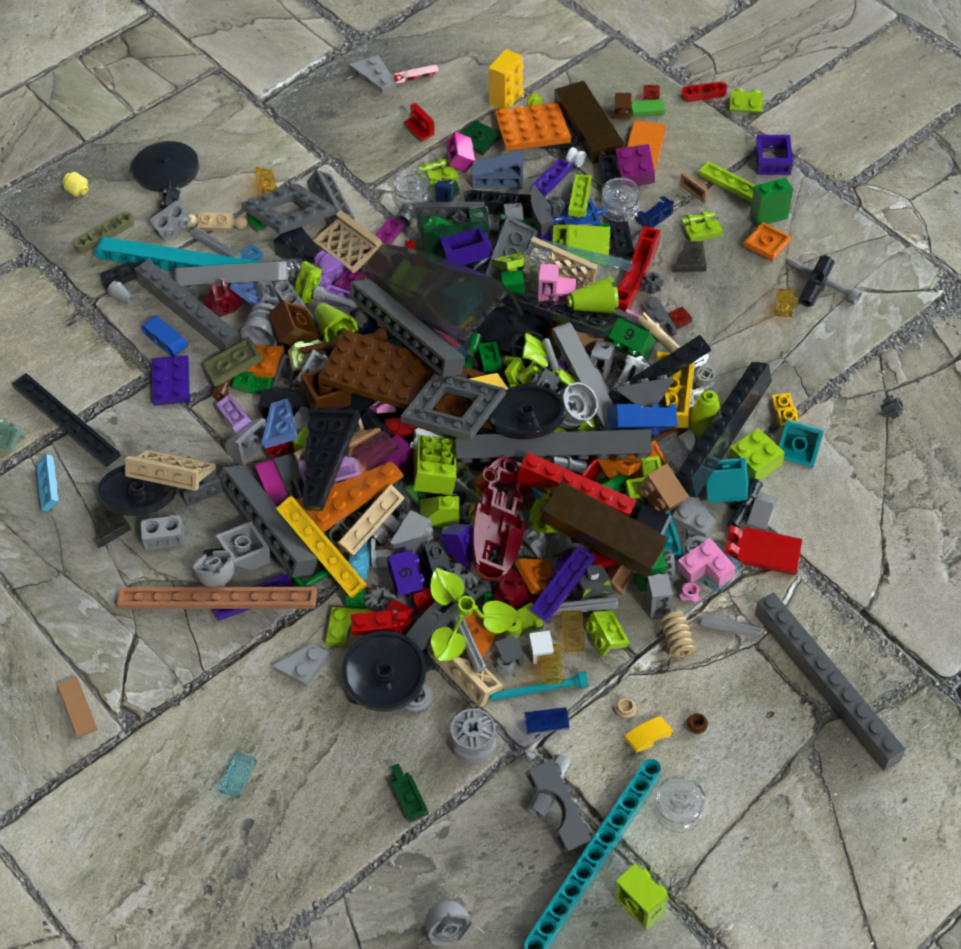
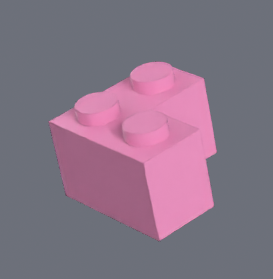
[538,264,576,306]
[678,538,736,588]

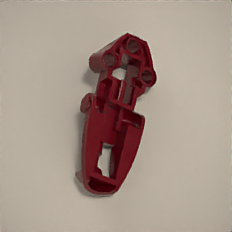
[469,456,533,581]

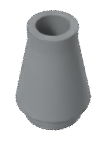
[107,281,134,304]

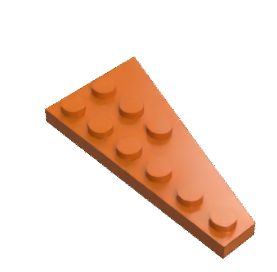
[296,461,404,533]

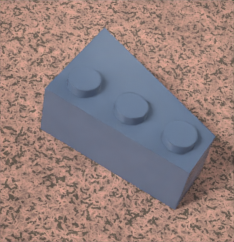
[472,150,523,189]

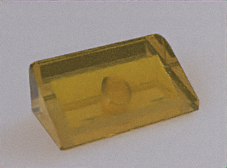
[255,167,277,195]

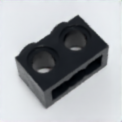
[417,541,452,588]

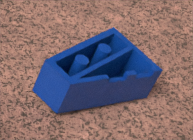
[607,404,678,437]

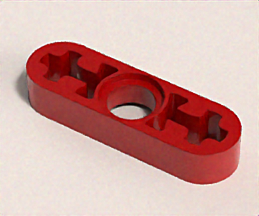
[681,82,728,102]

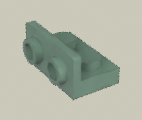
[0,419,26,452]

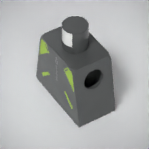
[570,565,613,601]

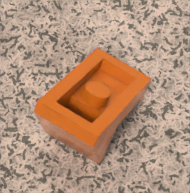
[598,456,641,480]

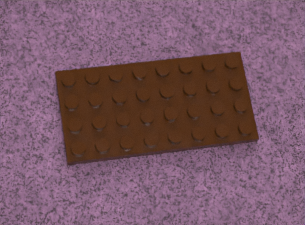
[318,329,485,418]

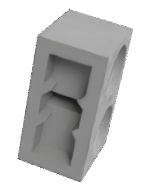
[149,200,191,242]
[141,515,184,550]
[646,574,673,618]

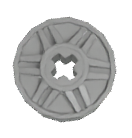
[240,303,278,346]
[557,382,598,430]
[450,708,496,765]

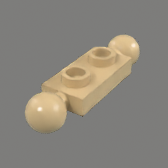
[187,212,248,231]

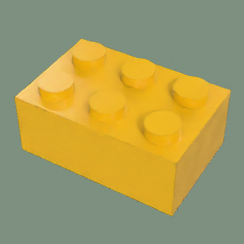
[488,49,524,109]

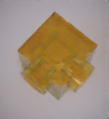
[774,288,798,317]

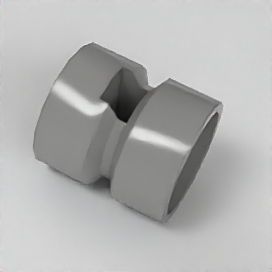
[372,514,401,545]

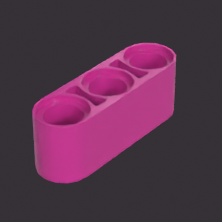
[254,459,289,507]

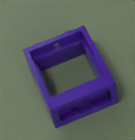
[755,135,793,175]
[440,227,492,269]

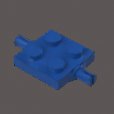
[554,199,609,226]

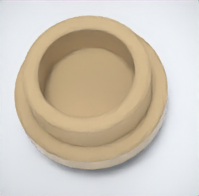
[615,698,637,719]

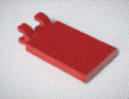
[724,526,802,576]

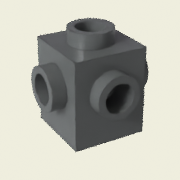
[529,366,560,392]

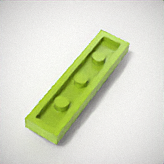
[698,161,756,203]
[568,174,592,217]

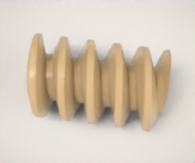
[661,611,696,658]

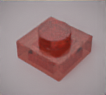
[643,85,660,100]
[668,306,693,330]

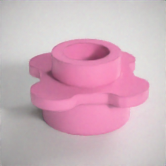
[680,582,701,602]

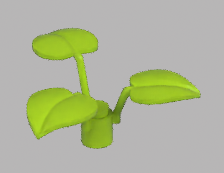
[518,333,576,386]
[430,568,520,662]

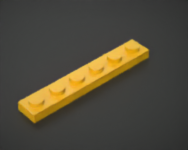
[276,496,367,598]

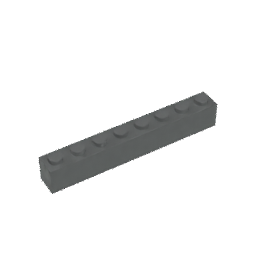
[135,260,241,352]
[220,465,318,577]

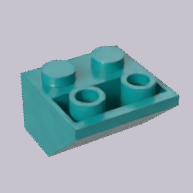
[707,458,749,503]

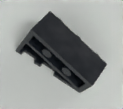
[273,227,320,270]

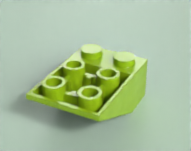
[552,225,610,264]
[413,435,456,496]

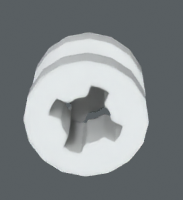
[566,147,586,168]

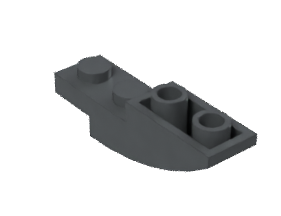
[406,587,476,651]

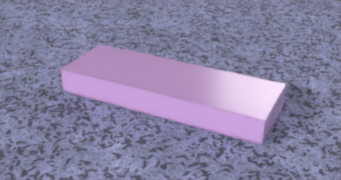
[215,394,252,433]

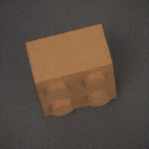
[638,464,689,513]

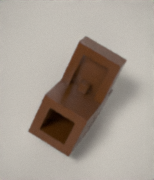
[614,93,632,119]

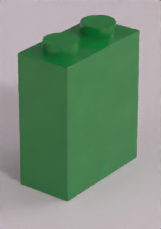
[750,178,793,227]

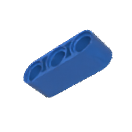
[141,315,188,357]

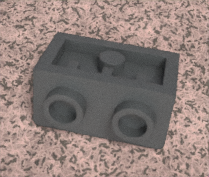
[179,471,223,506]

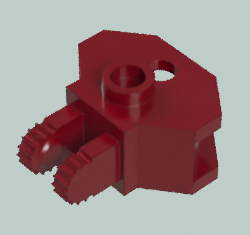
[202,279,242,317]
[493,569,540,608]

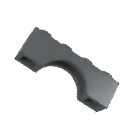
[525,759,591,854]

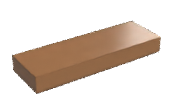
[57,677,98,738]

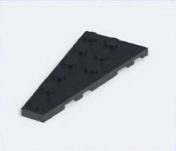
[506,293,627,339]
[302,409,361,511]

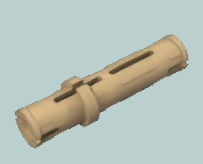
[636,312,680,352]

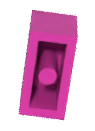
[446,132,475,172]

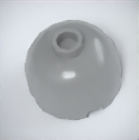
[193,550,235,588]
[425,901,472,946]

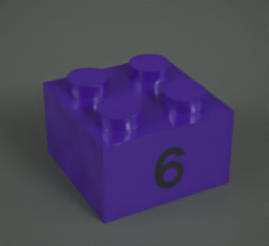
[386,550,425,599]

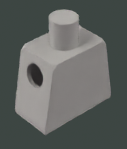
[590,341,615,384]

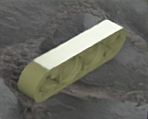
[74,212,134,253]

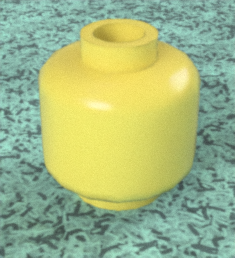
[62,172,88,197]

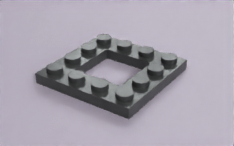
[241,184,337,234]
[401,372,506,441]

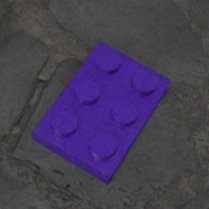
[152,355,191,406]

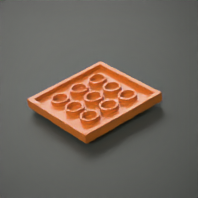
[495,102,571,151]

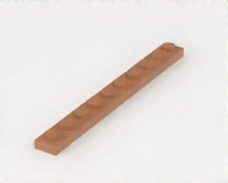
[117,587,317,609]

